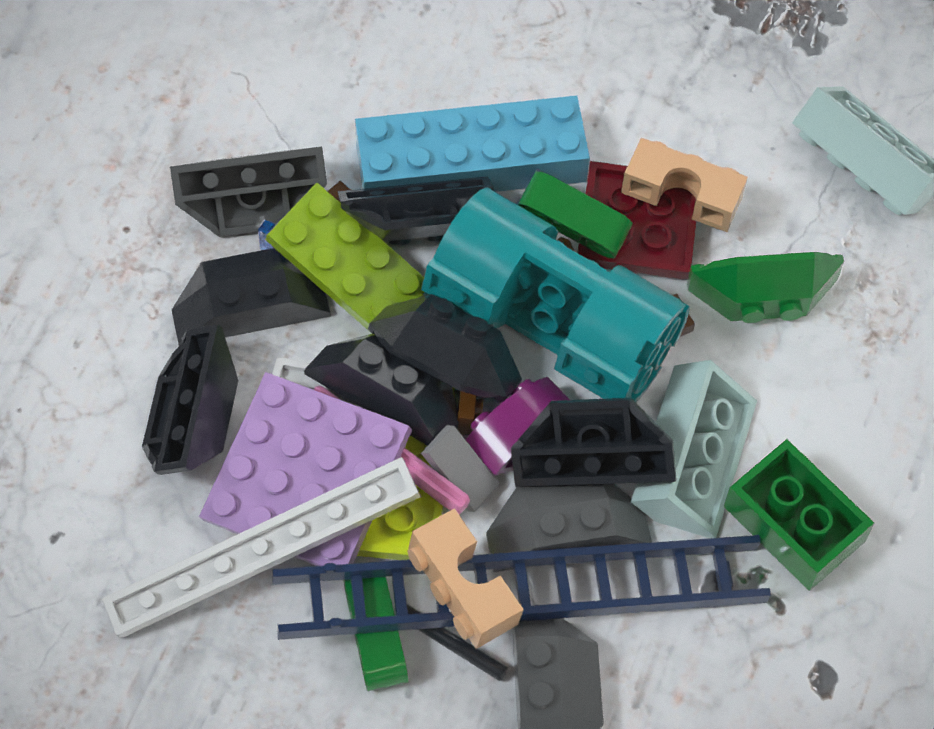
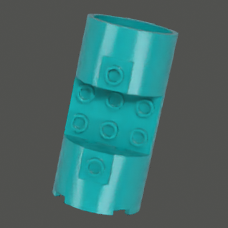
[421,188,690,402]

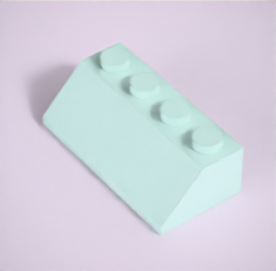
[792,86,934,215]
[631,360,757,538]

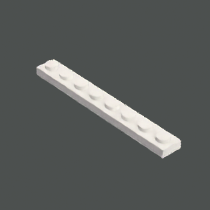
[102,457,421,638]

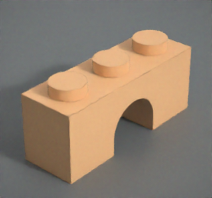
[621,138,748,232]
[408,508,524,649]

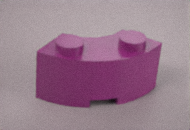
[465,377,570,475]

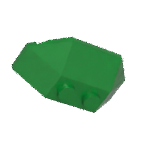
[687,252,844,323]

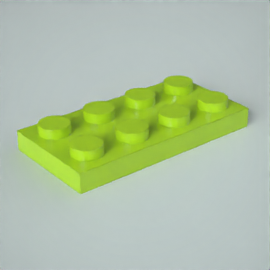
[265,182,425,334]

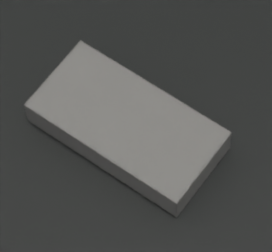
[421,425,500,512]

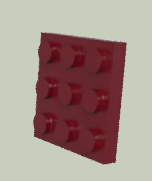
[577,161,696,280]

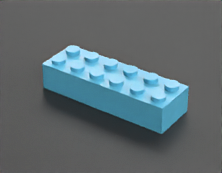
[355,95,590,192]

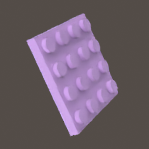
[199,372,412,566]

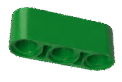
[517,171,633,259]
[343,577,409,691]

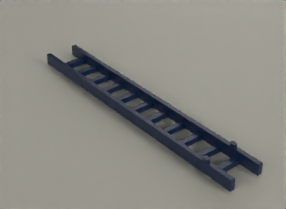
[272,535,771,640]

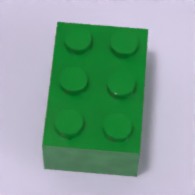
[724,439,874,591]

